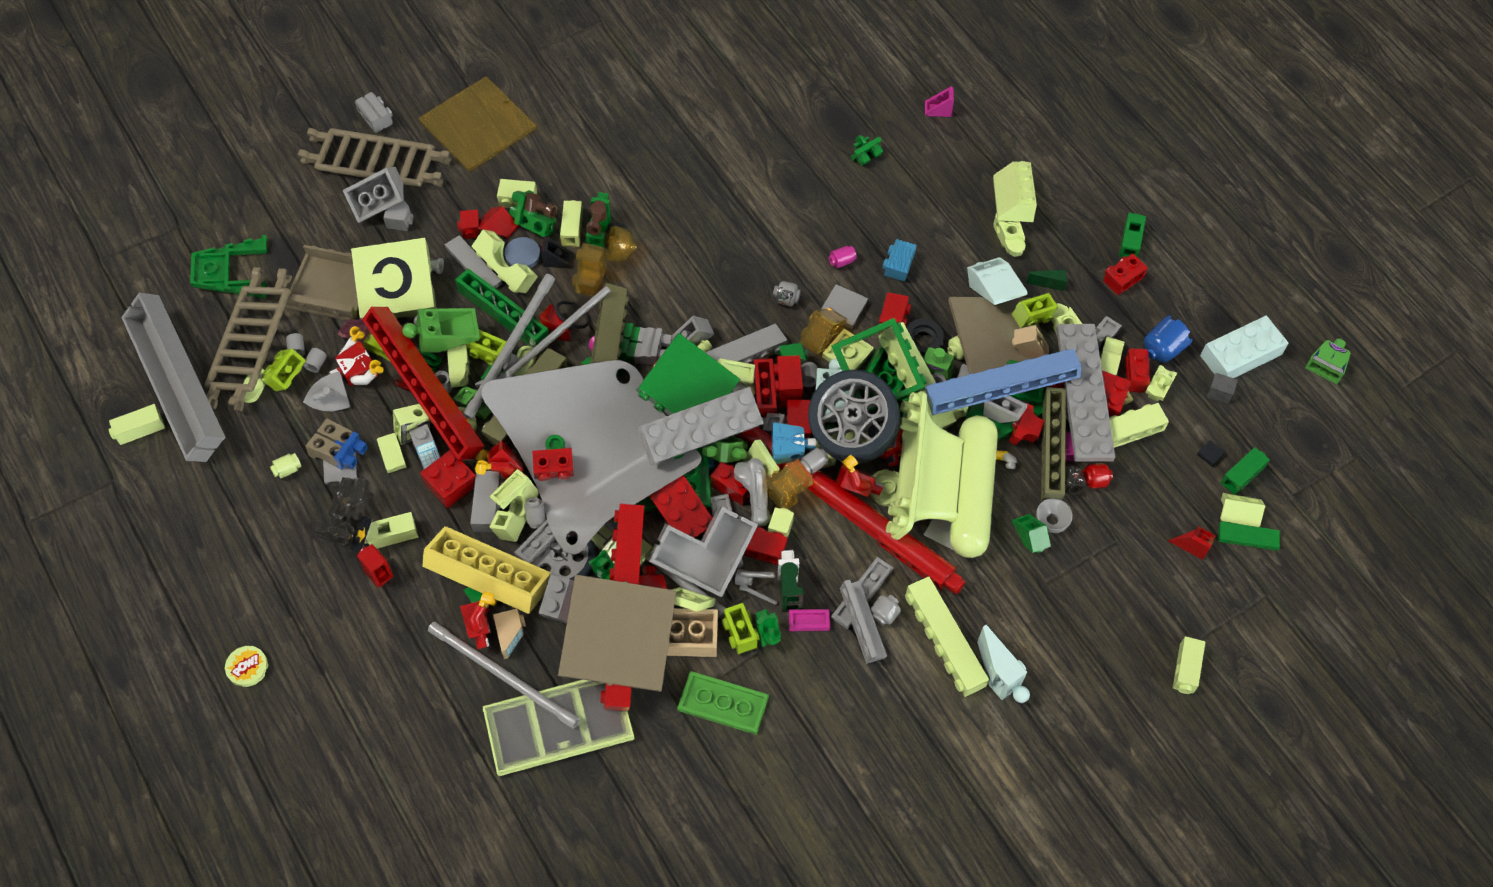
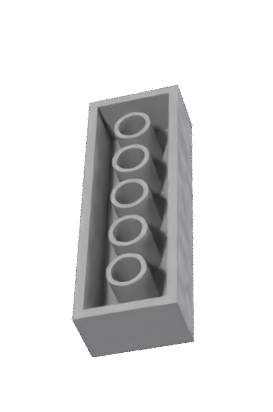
[637,387,763,465]

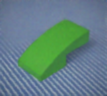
[453,386,492,419]

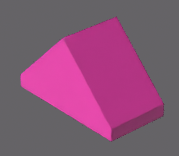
[925,86,954,117]

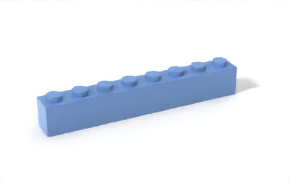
[926,348,1082,415]

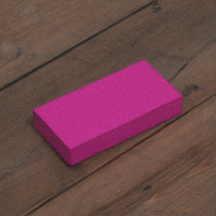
[789,609,830,631]

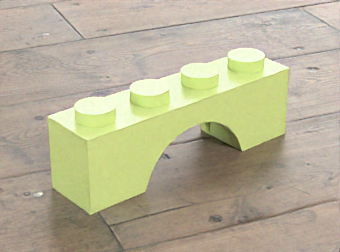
[471,230,538,293]

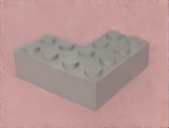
[647,506,758,597]

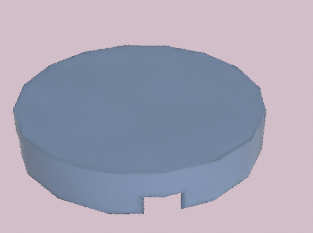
[504,237,541,268]

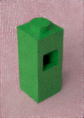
[1119,213,1146,257]
[1220,447,1270,495]

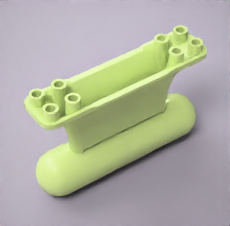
[886,391,998,558]

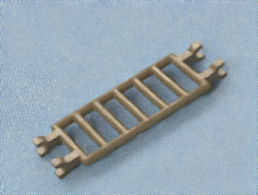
[298,128,451,187]
[204,267,292,411]

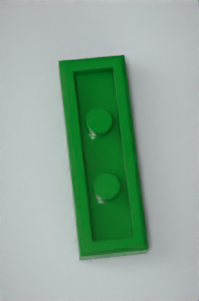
[1218,521,1280,551]

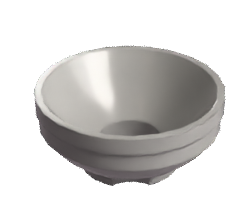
[1036,498,1073,533]

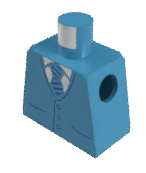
[772,423,816,464]

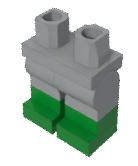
[620,323,672,366]

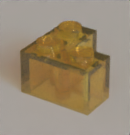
[572,243,607,297]
[799,308,848,354]
[766,459,813,510]

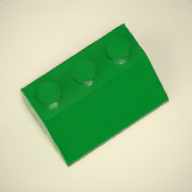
[858,345,904,398]

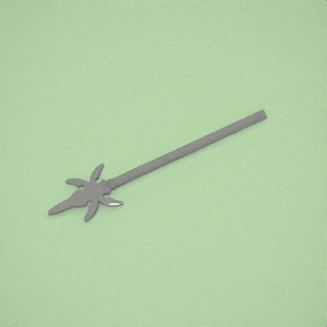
[475,286,611,402]

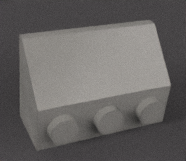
[343,167,404,223]

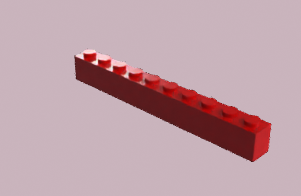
[362,306,484,460]
[600,503,644,711]

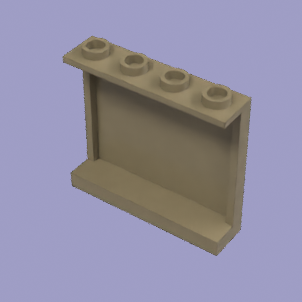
[285,245,359,322]

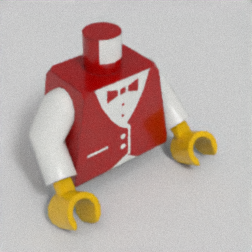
[329,326,383,386]

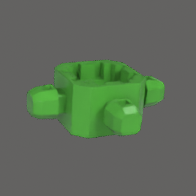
[702,436,748,462]

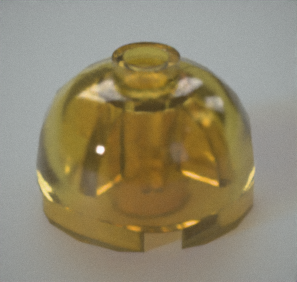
[606,225,636,262]

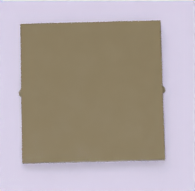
[948,297,1043,374]
[558,575,676,692]

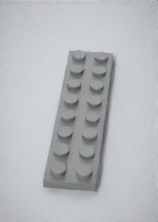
[1056,324,1115,461]

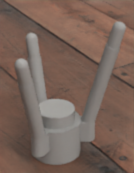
[735,569,778,605]

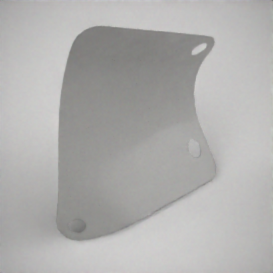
[481,360,702,554]

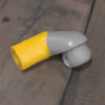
[996,450,1017,469]

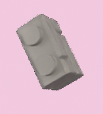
[355,92,393,133]

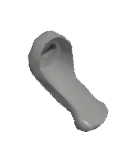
[734,458,772,527]

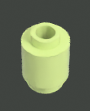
[270,453,301,479]

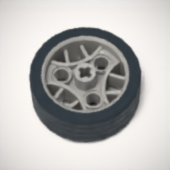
[808,370,901,464]

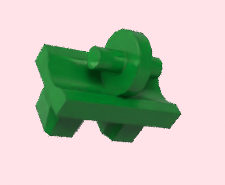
[850,135,884,166]
[589,550,614,580]
[756,609,781,647]

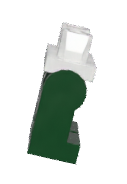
[778,550,803,612]

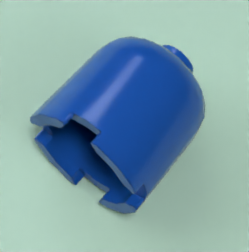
[1144,315,1193,362]

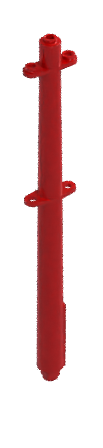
[652,362,966,595]

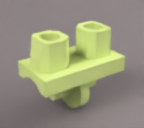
[1145,365,1177,401]

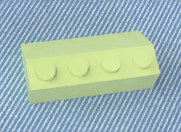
[993,161,1037,222]

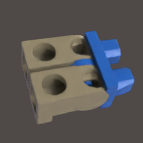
[306,418,368,470]

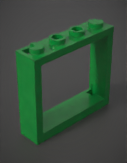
[831,318,927,414]

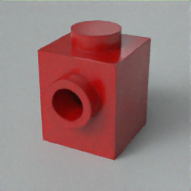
[457,210,481,239]

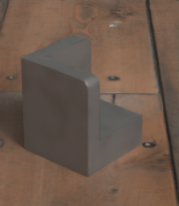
[1207,373,1238,404]

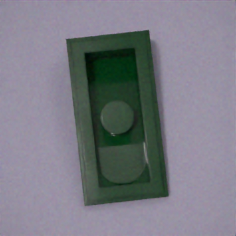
[1026,270,1067,290]

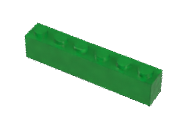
[455,268,549,348]

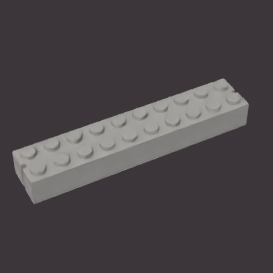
[121,292,225,462]

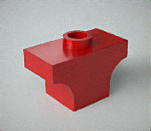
[1009,403,1044,445]

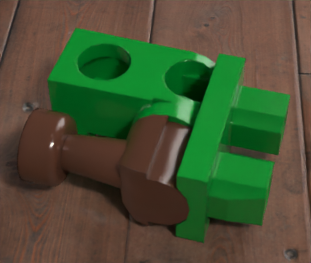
[509,190,557,237]
[586,192,611,248]

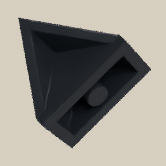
[542,236,574,269]

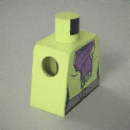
[393,404,432,445]

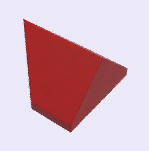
[479,206,519,239]
[539,304,571,342]
[1167,526,1216,560]

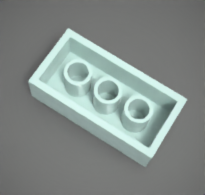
[1200,315,1289,378]

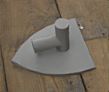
[303,371,351,412]

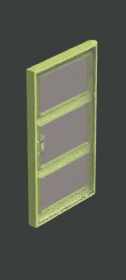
[483,680,634,777]

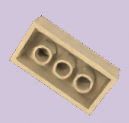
[667,608,718,657]

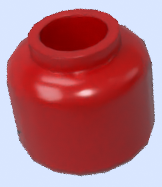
[1082,463,1113,489]

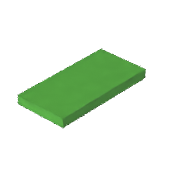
[677,671,769,735]

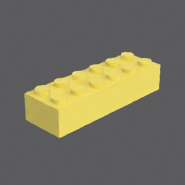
[422,526,551,614]

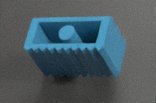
[882,239,917,282]

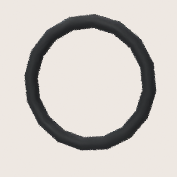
[555,300,590,329]

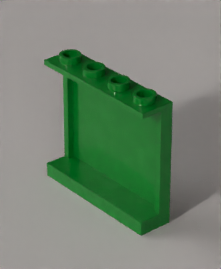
[635,333,740,415]

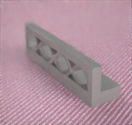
[840,580,887,664]

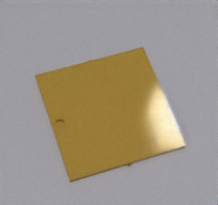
[418,76,537,172]

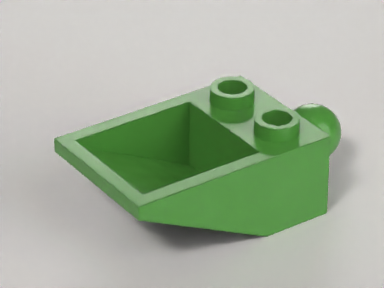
[402,308,480,352]

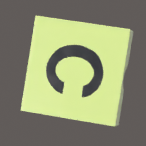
[351,238,437,325]

